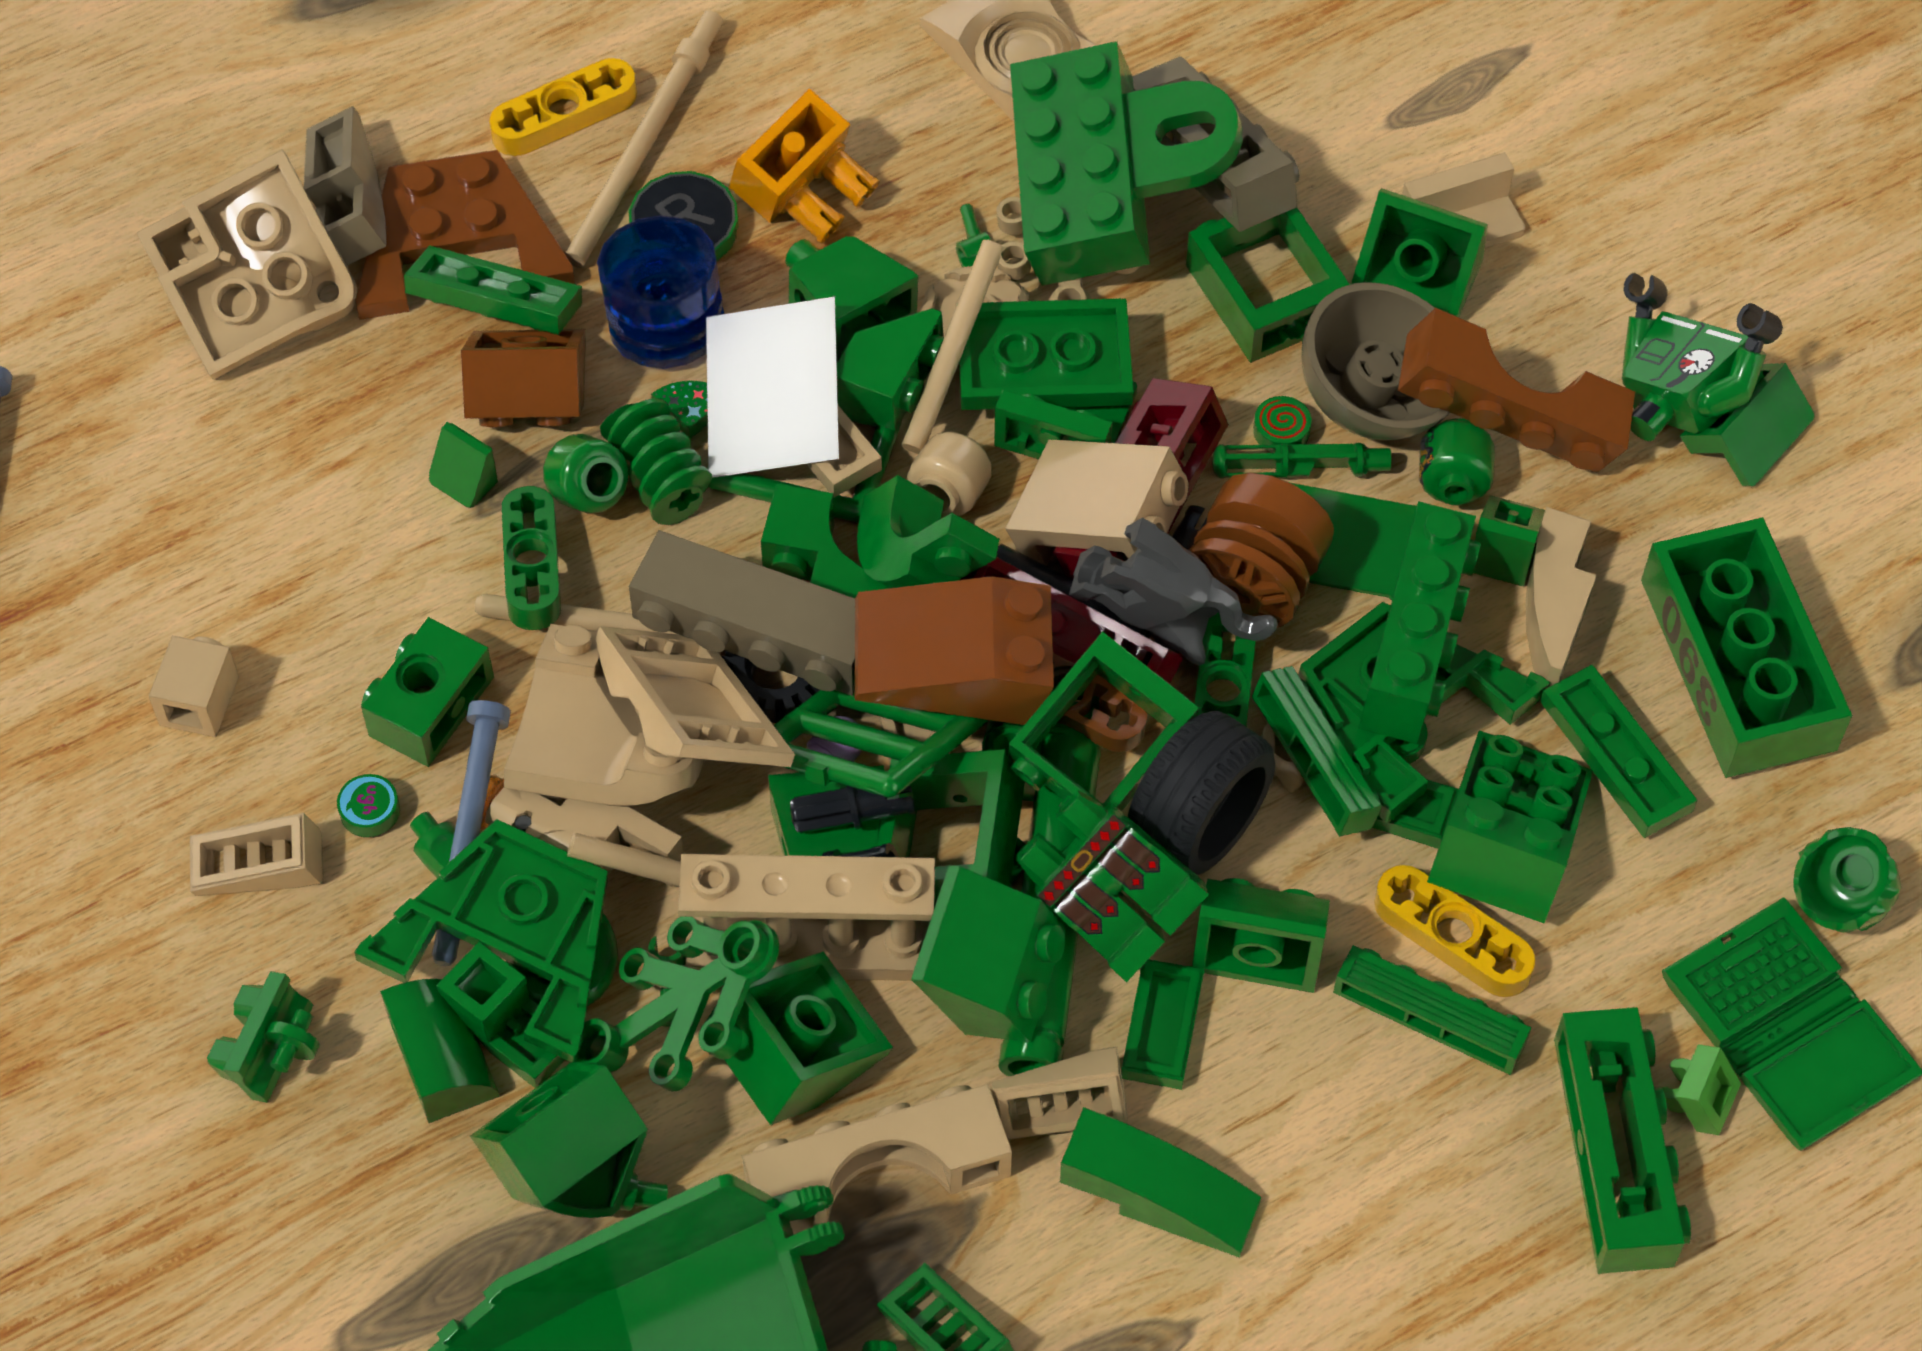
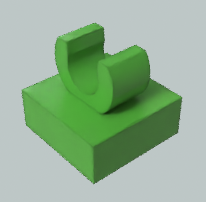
[1662,1044,1741,1135]

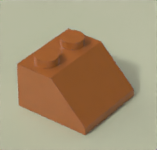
[461,329,586,427]

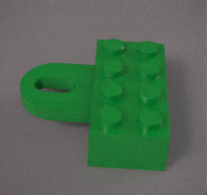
[1010,41,1243,286]

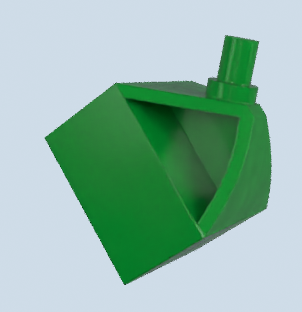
[470,1061,668,1218]

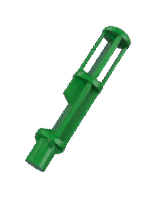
[1212,443,1391,479]

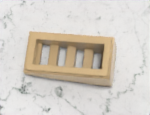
[190,813,323,896]
[992,1047,1128,1140]

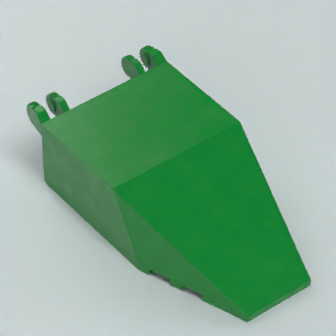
[427,1174,845,1351]

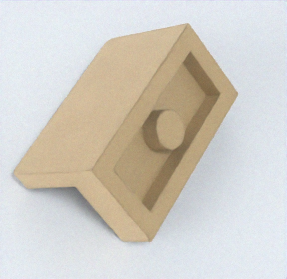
[1402,152,1525,248]

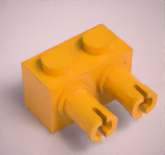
[729,88,880,244]

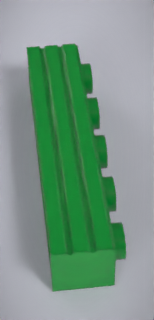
[1252,666,1382,837]
[1333,945,1532,1075]

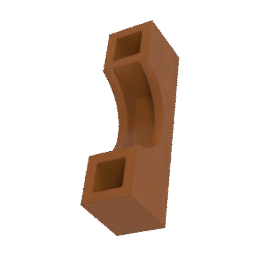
[1398,308,1635,473]

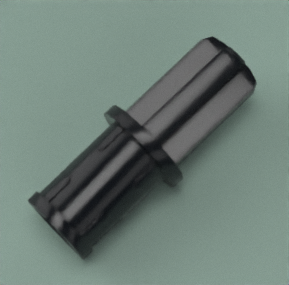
[790,784,916,833]

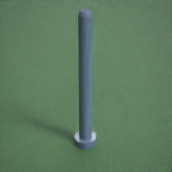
[432,700,511,966]

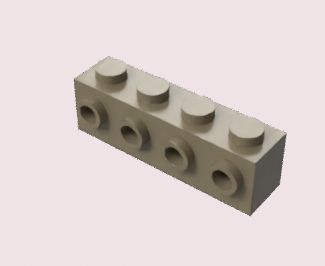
[629,530,855,696]

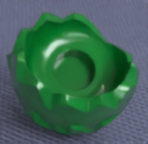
[1793,827,1901,933]

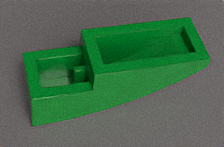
[1060,1107,1261,1258]

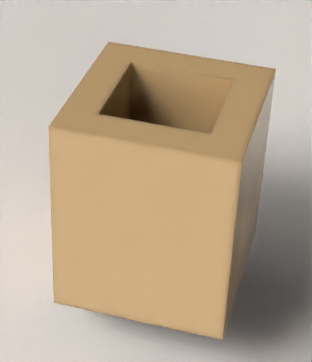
[149,635,239,737]

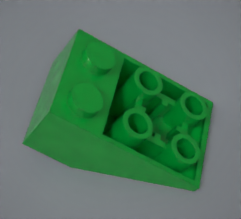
[1427,730,1593,923]

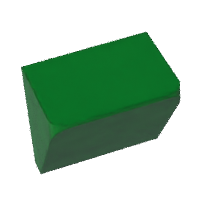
[429,422,498,508]

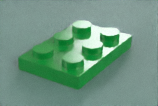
[957,298,1134,410]

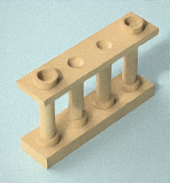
[678,854,935,981]

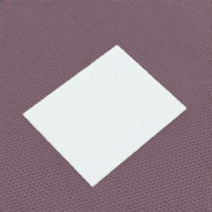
[706,296,839,478]

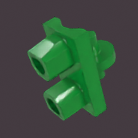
[207,971,320,1103]

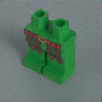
[1017,790,1209,983]

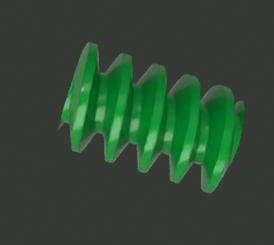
[600,398,712,525]

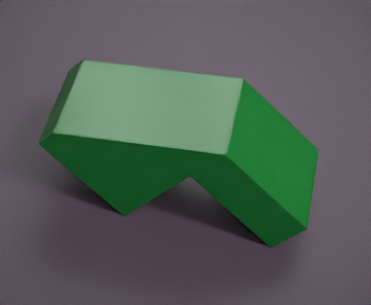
[436,942,565,1088]

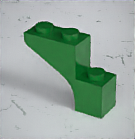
[761,483,889,598]

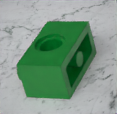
[361,617,494,767]

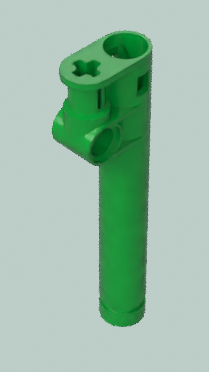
[982,682,1101,1077]

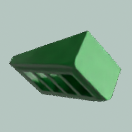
[877,1263,1013,1351]

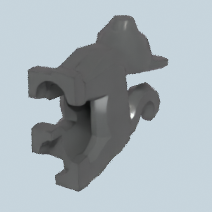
[1069,518,1278,666]

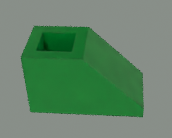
[837,308,944,431]

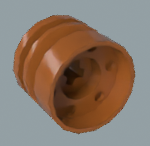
[1188,472,1334,627]

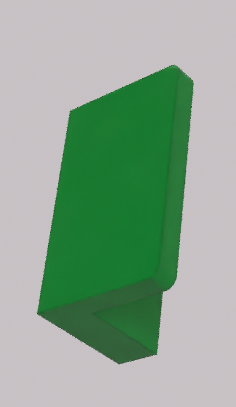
[1680,363,1815,486]

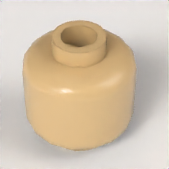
[907,432,992,517]

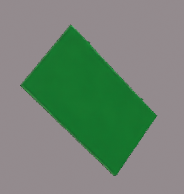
[1291,483,1417,600]

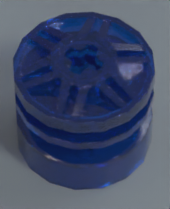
[597,215,724,369]

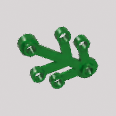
[577,917,779,1092]

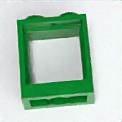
[1186,207,1350,363]
[1009,631,1199,811]
[877,749,1025,909]

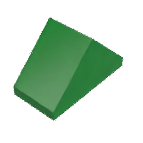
[1474,495,1545,587]

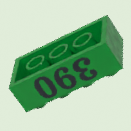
[1641,517,1853,778]

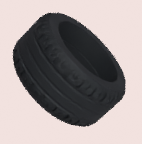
[1127,711,1275,875]

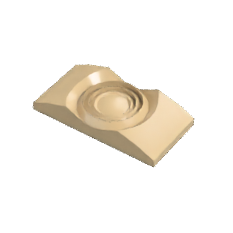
[920,0,1097,122]
[596,626,795,767]

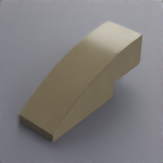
[304,106,387,266]

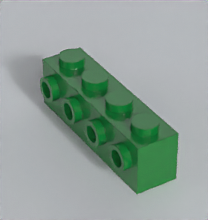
[1358,501,1481,744]

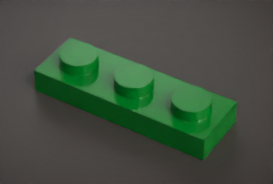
[404,245,582,335]
[1540,665,1698,838]

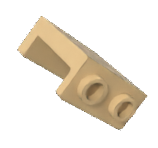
[1005,440,1188,566]

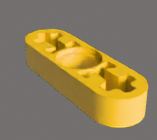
[489,58,637,156]
[1374,865,1535,997]

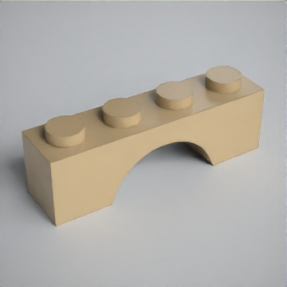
[742,1084,1012,1234]

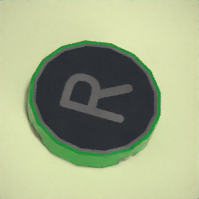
[629,171,739,270]

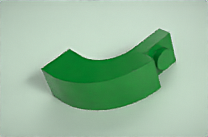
[857,475,1000,588]

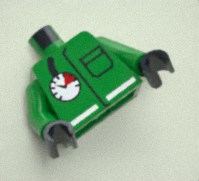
[1622,273,1783,441]

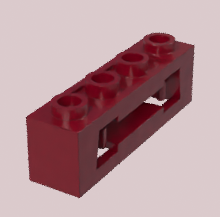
[1053,378,1229,580]
[960,557,1184,684]

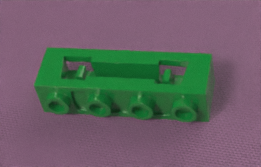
[1554,1007,1691,1274]

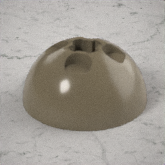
[1301,282,1450,440]

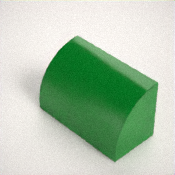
[380,979,500,1123]

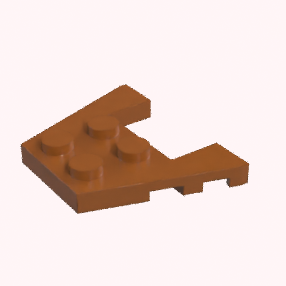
[356,150,575,320]

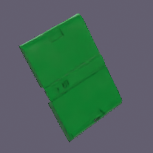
[1662,897,1922,1151]

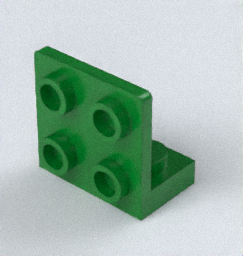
[994,381,1137,459]

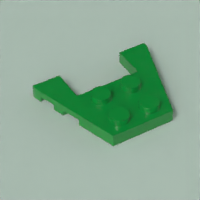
[1298,602,1550,824]
[354,819,608,1062]

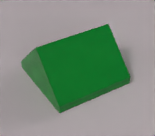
[1351,188,1488,317]

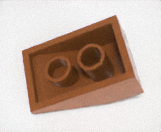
[855,576,1054,725]

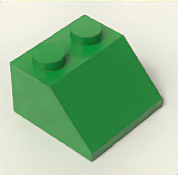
[911,865,1066,1042]
[1192,878,1330,993]
[704,951,893,1126]

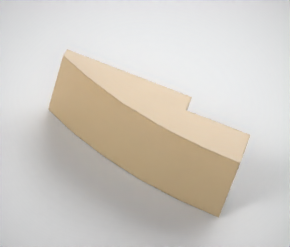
[1525,507,1597,687]

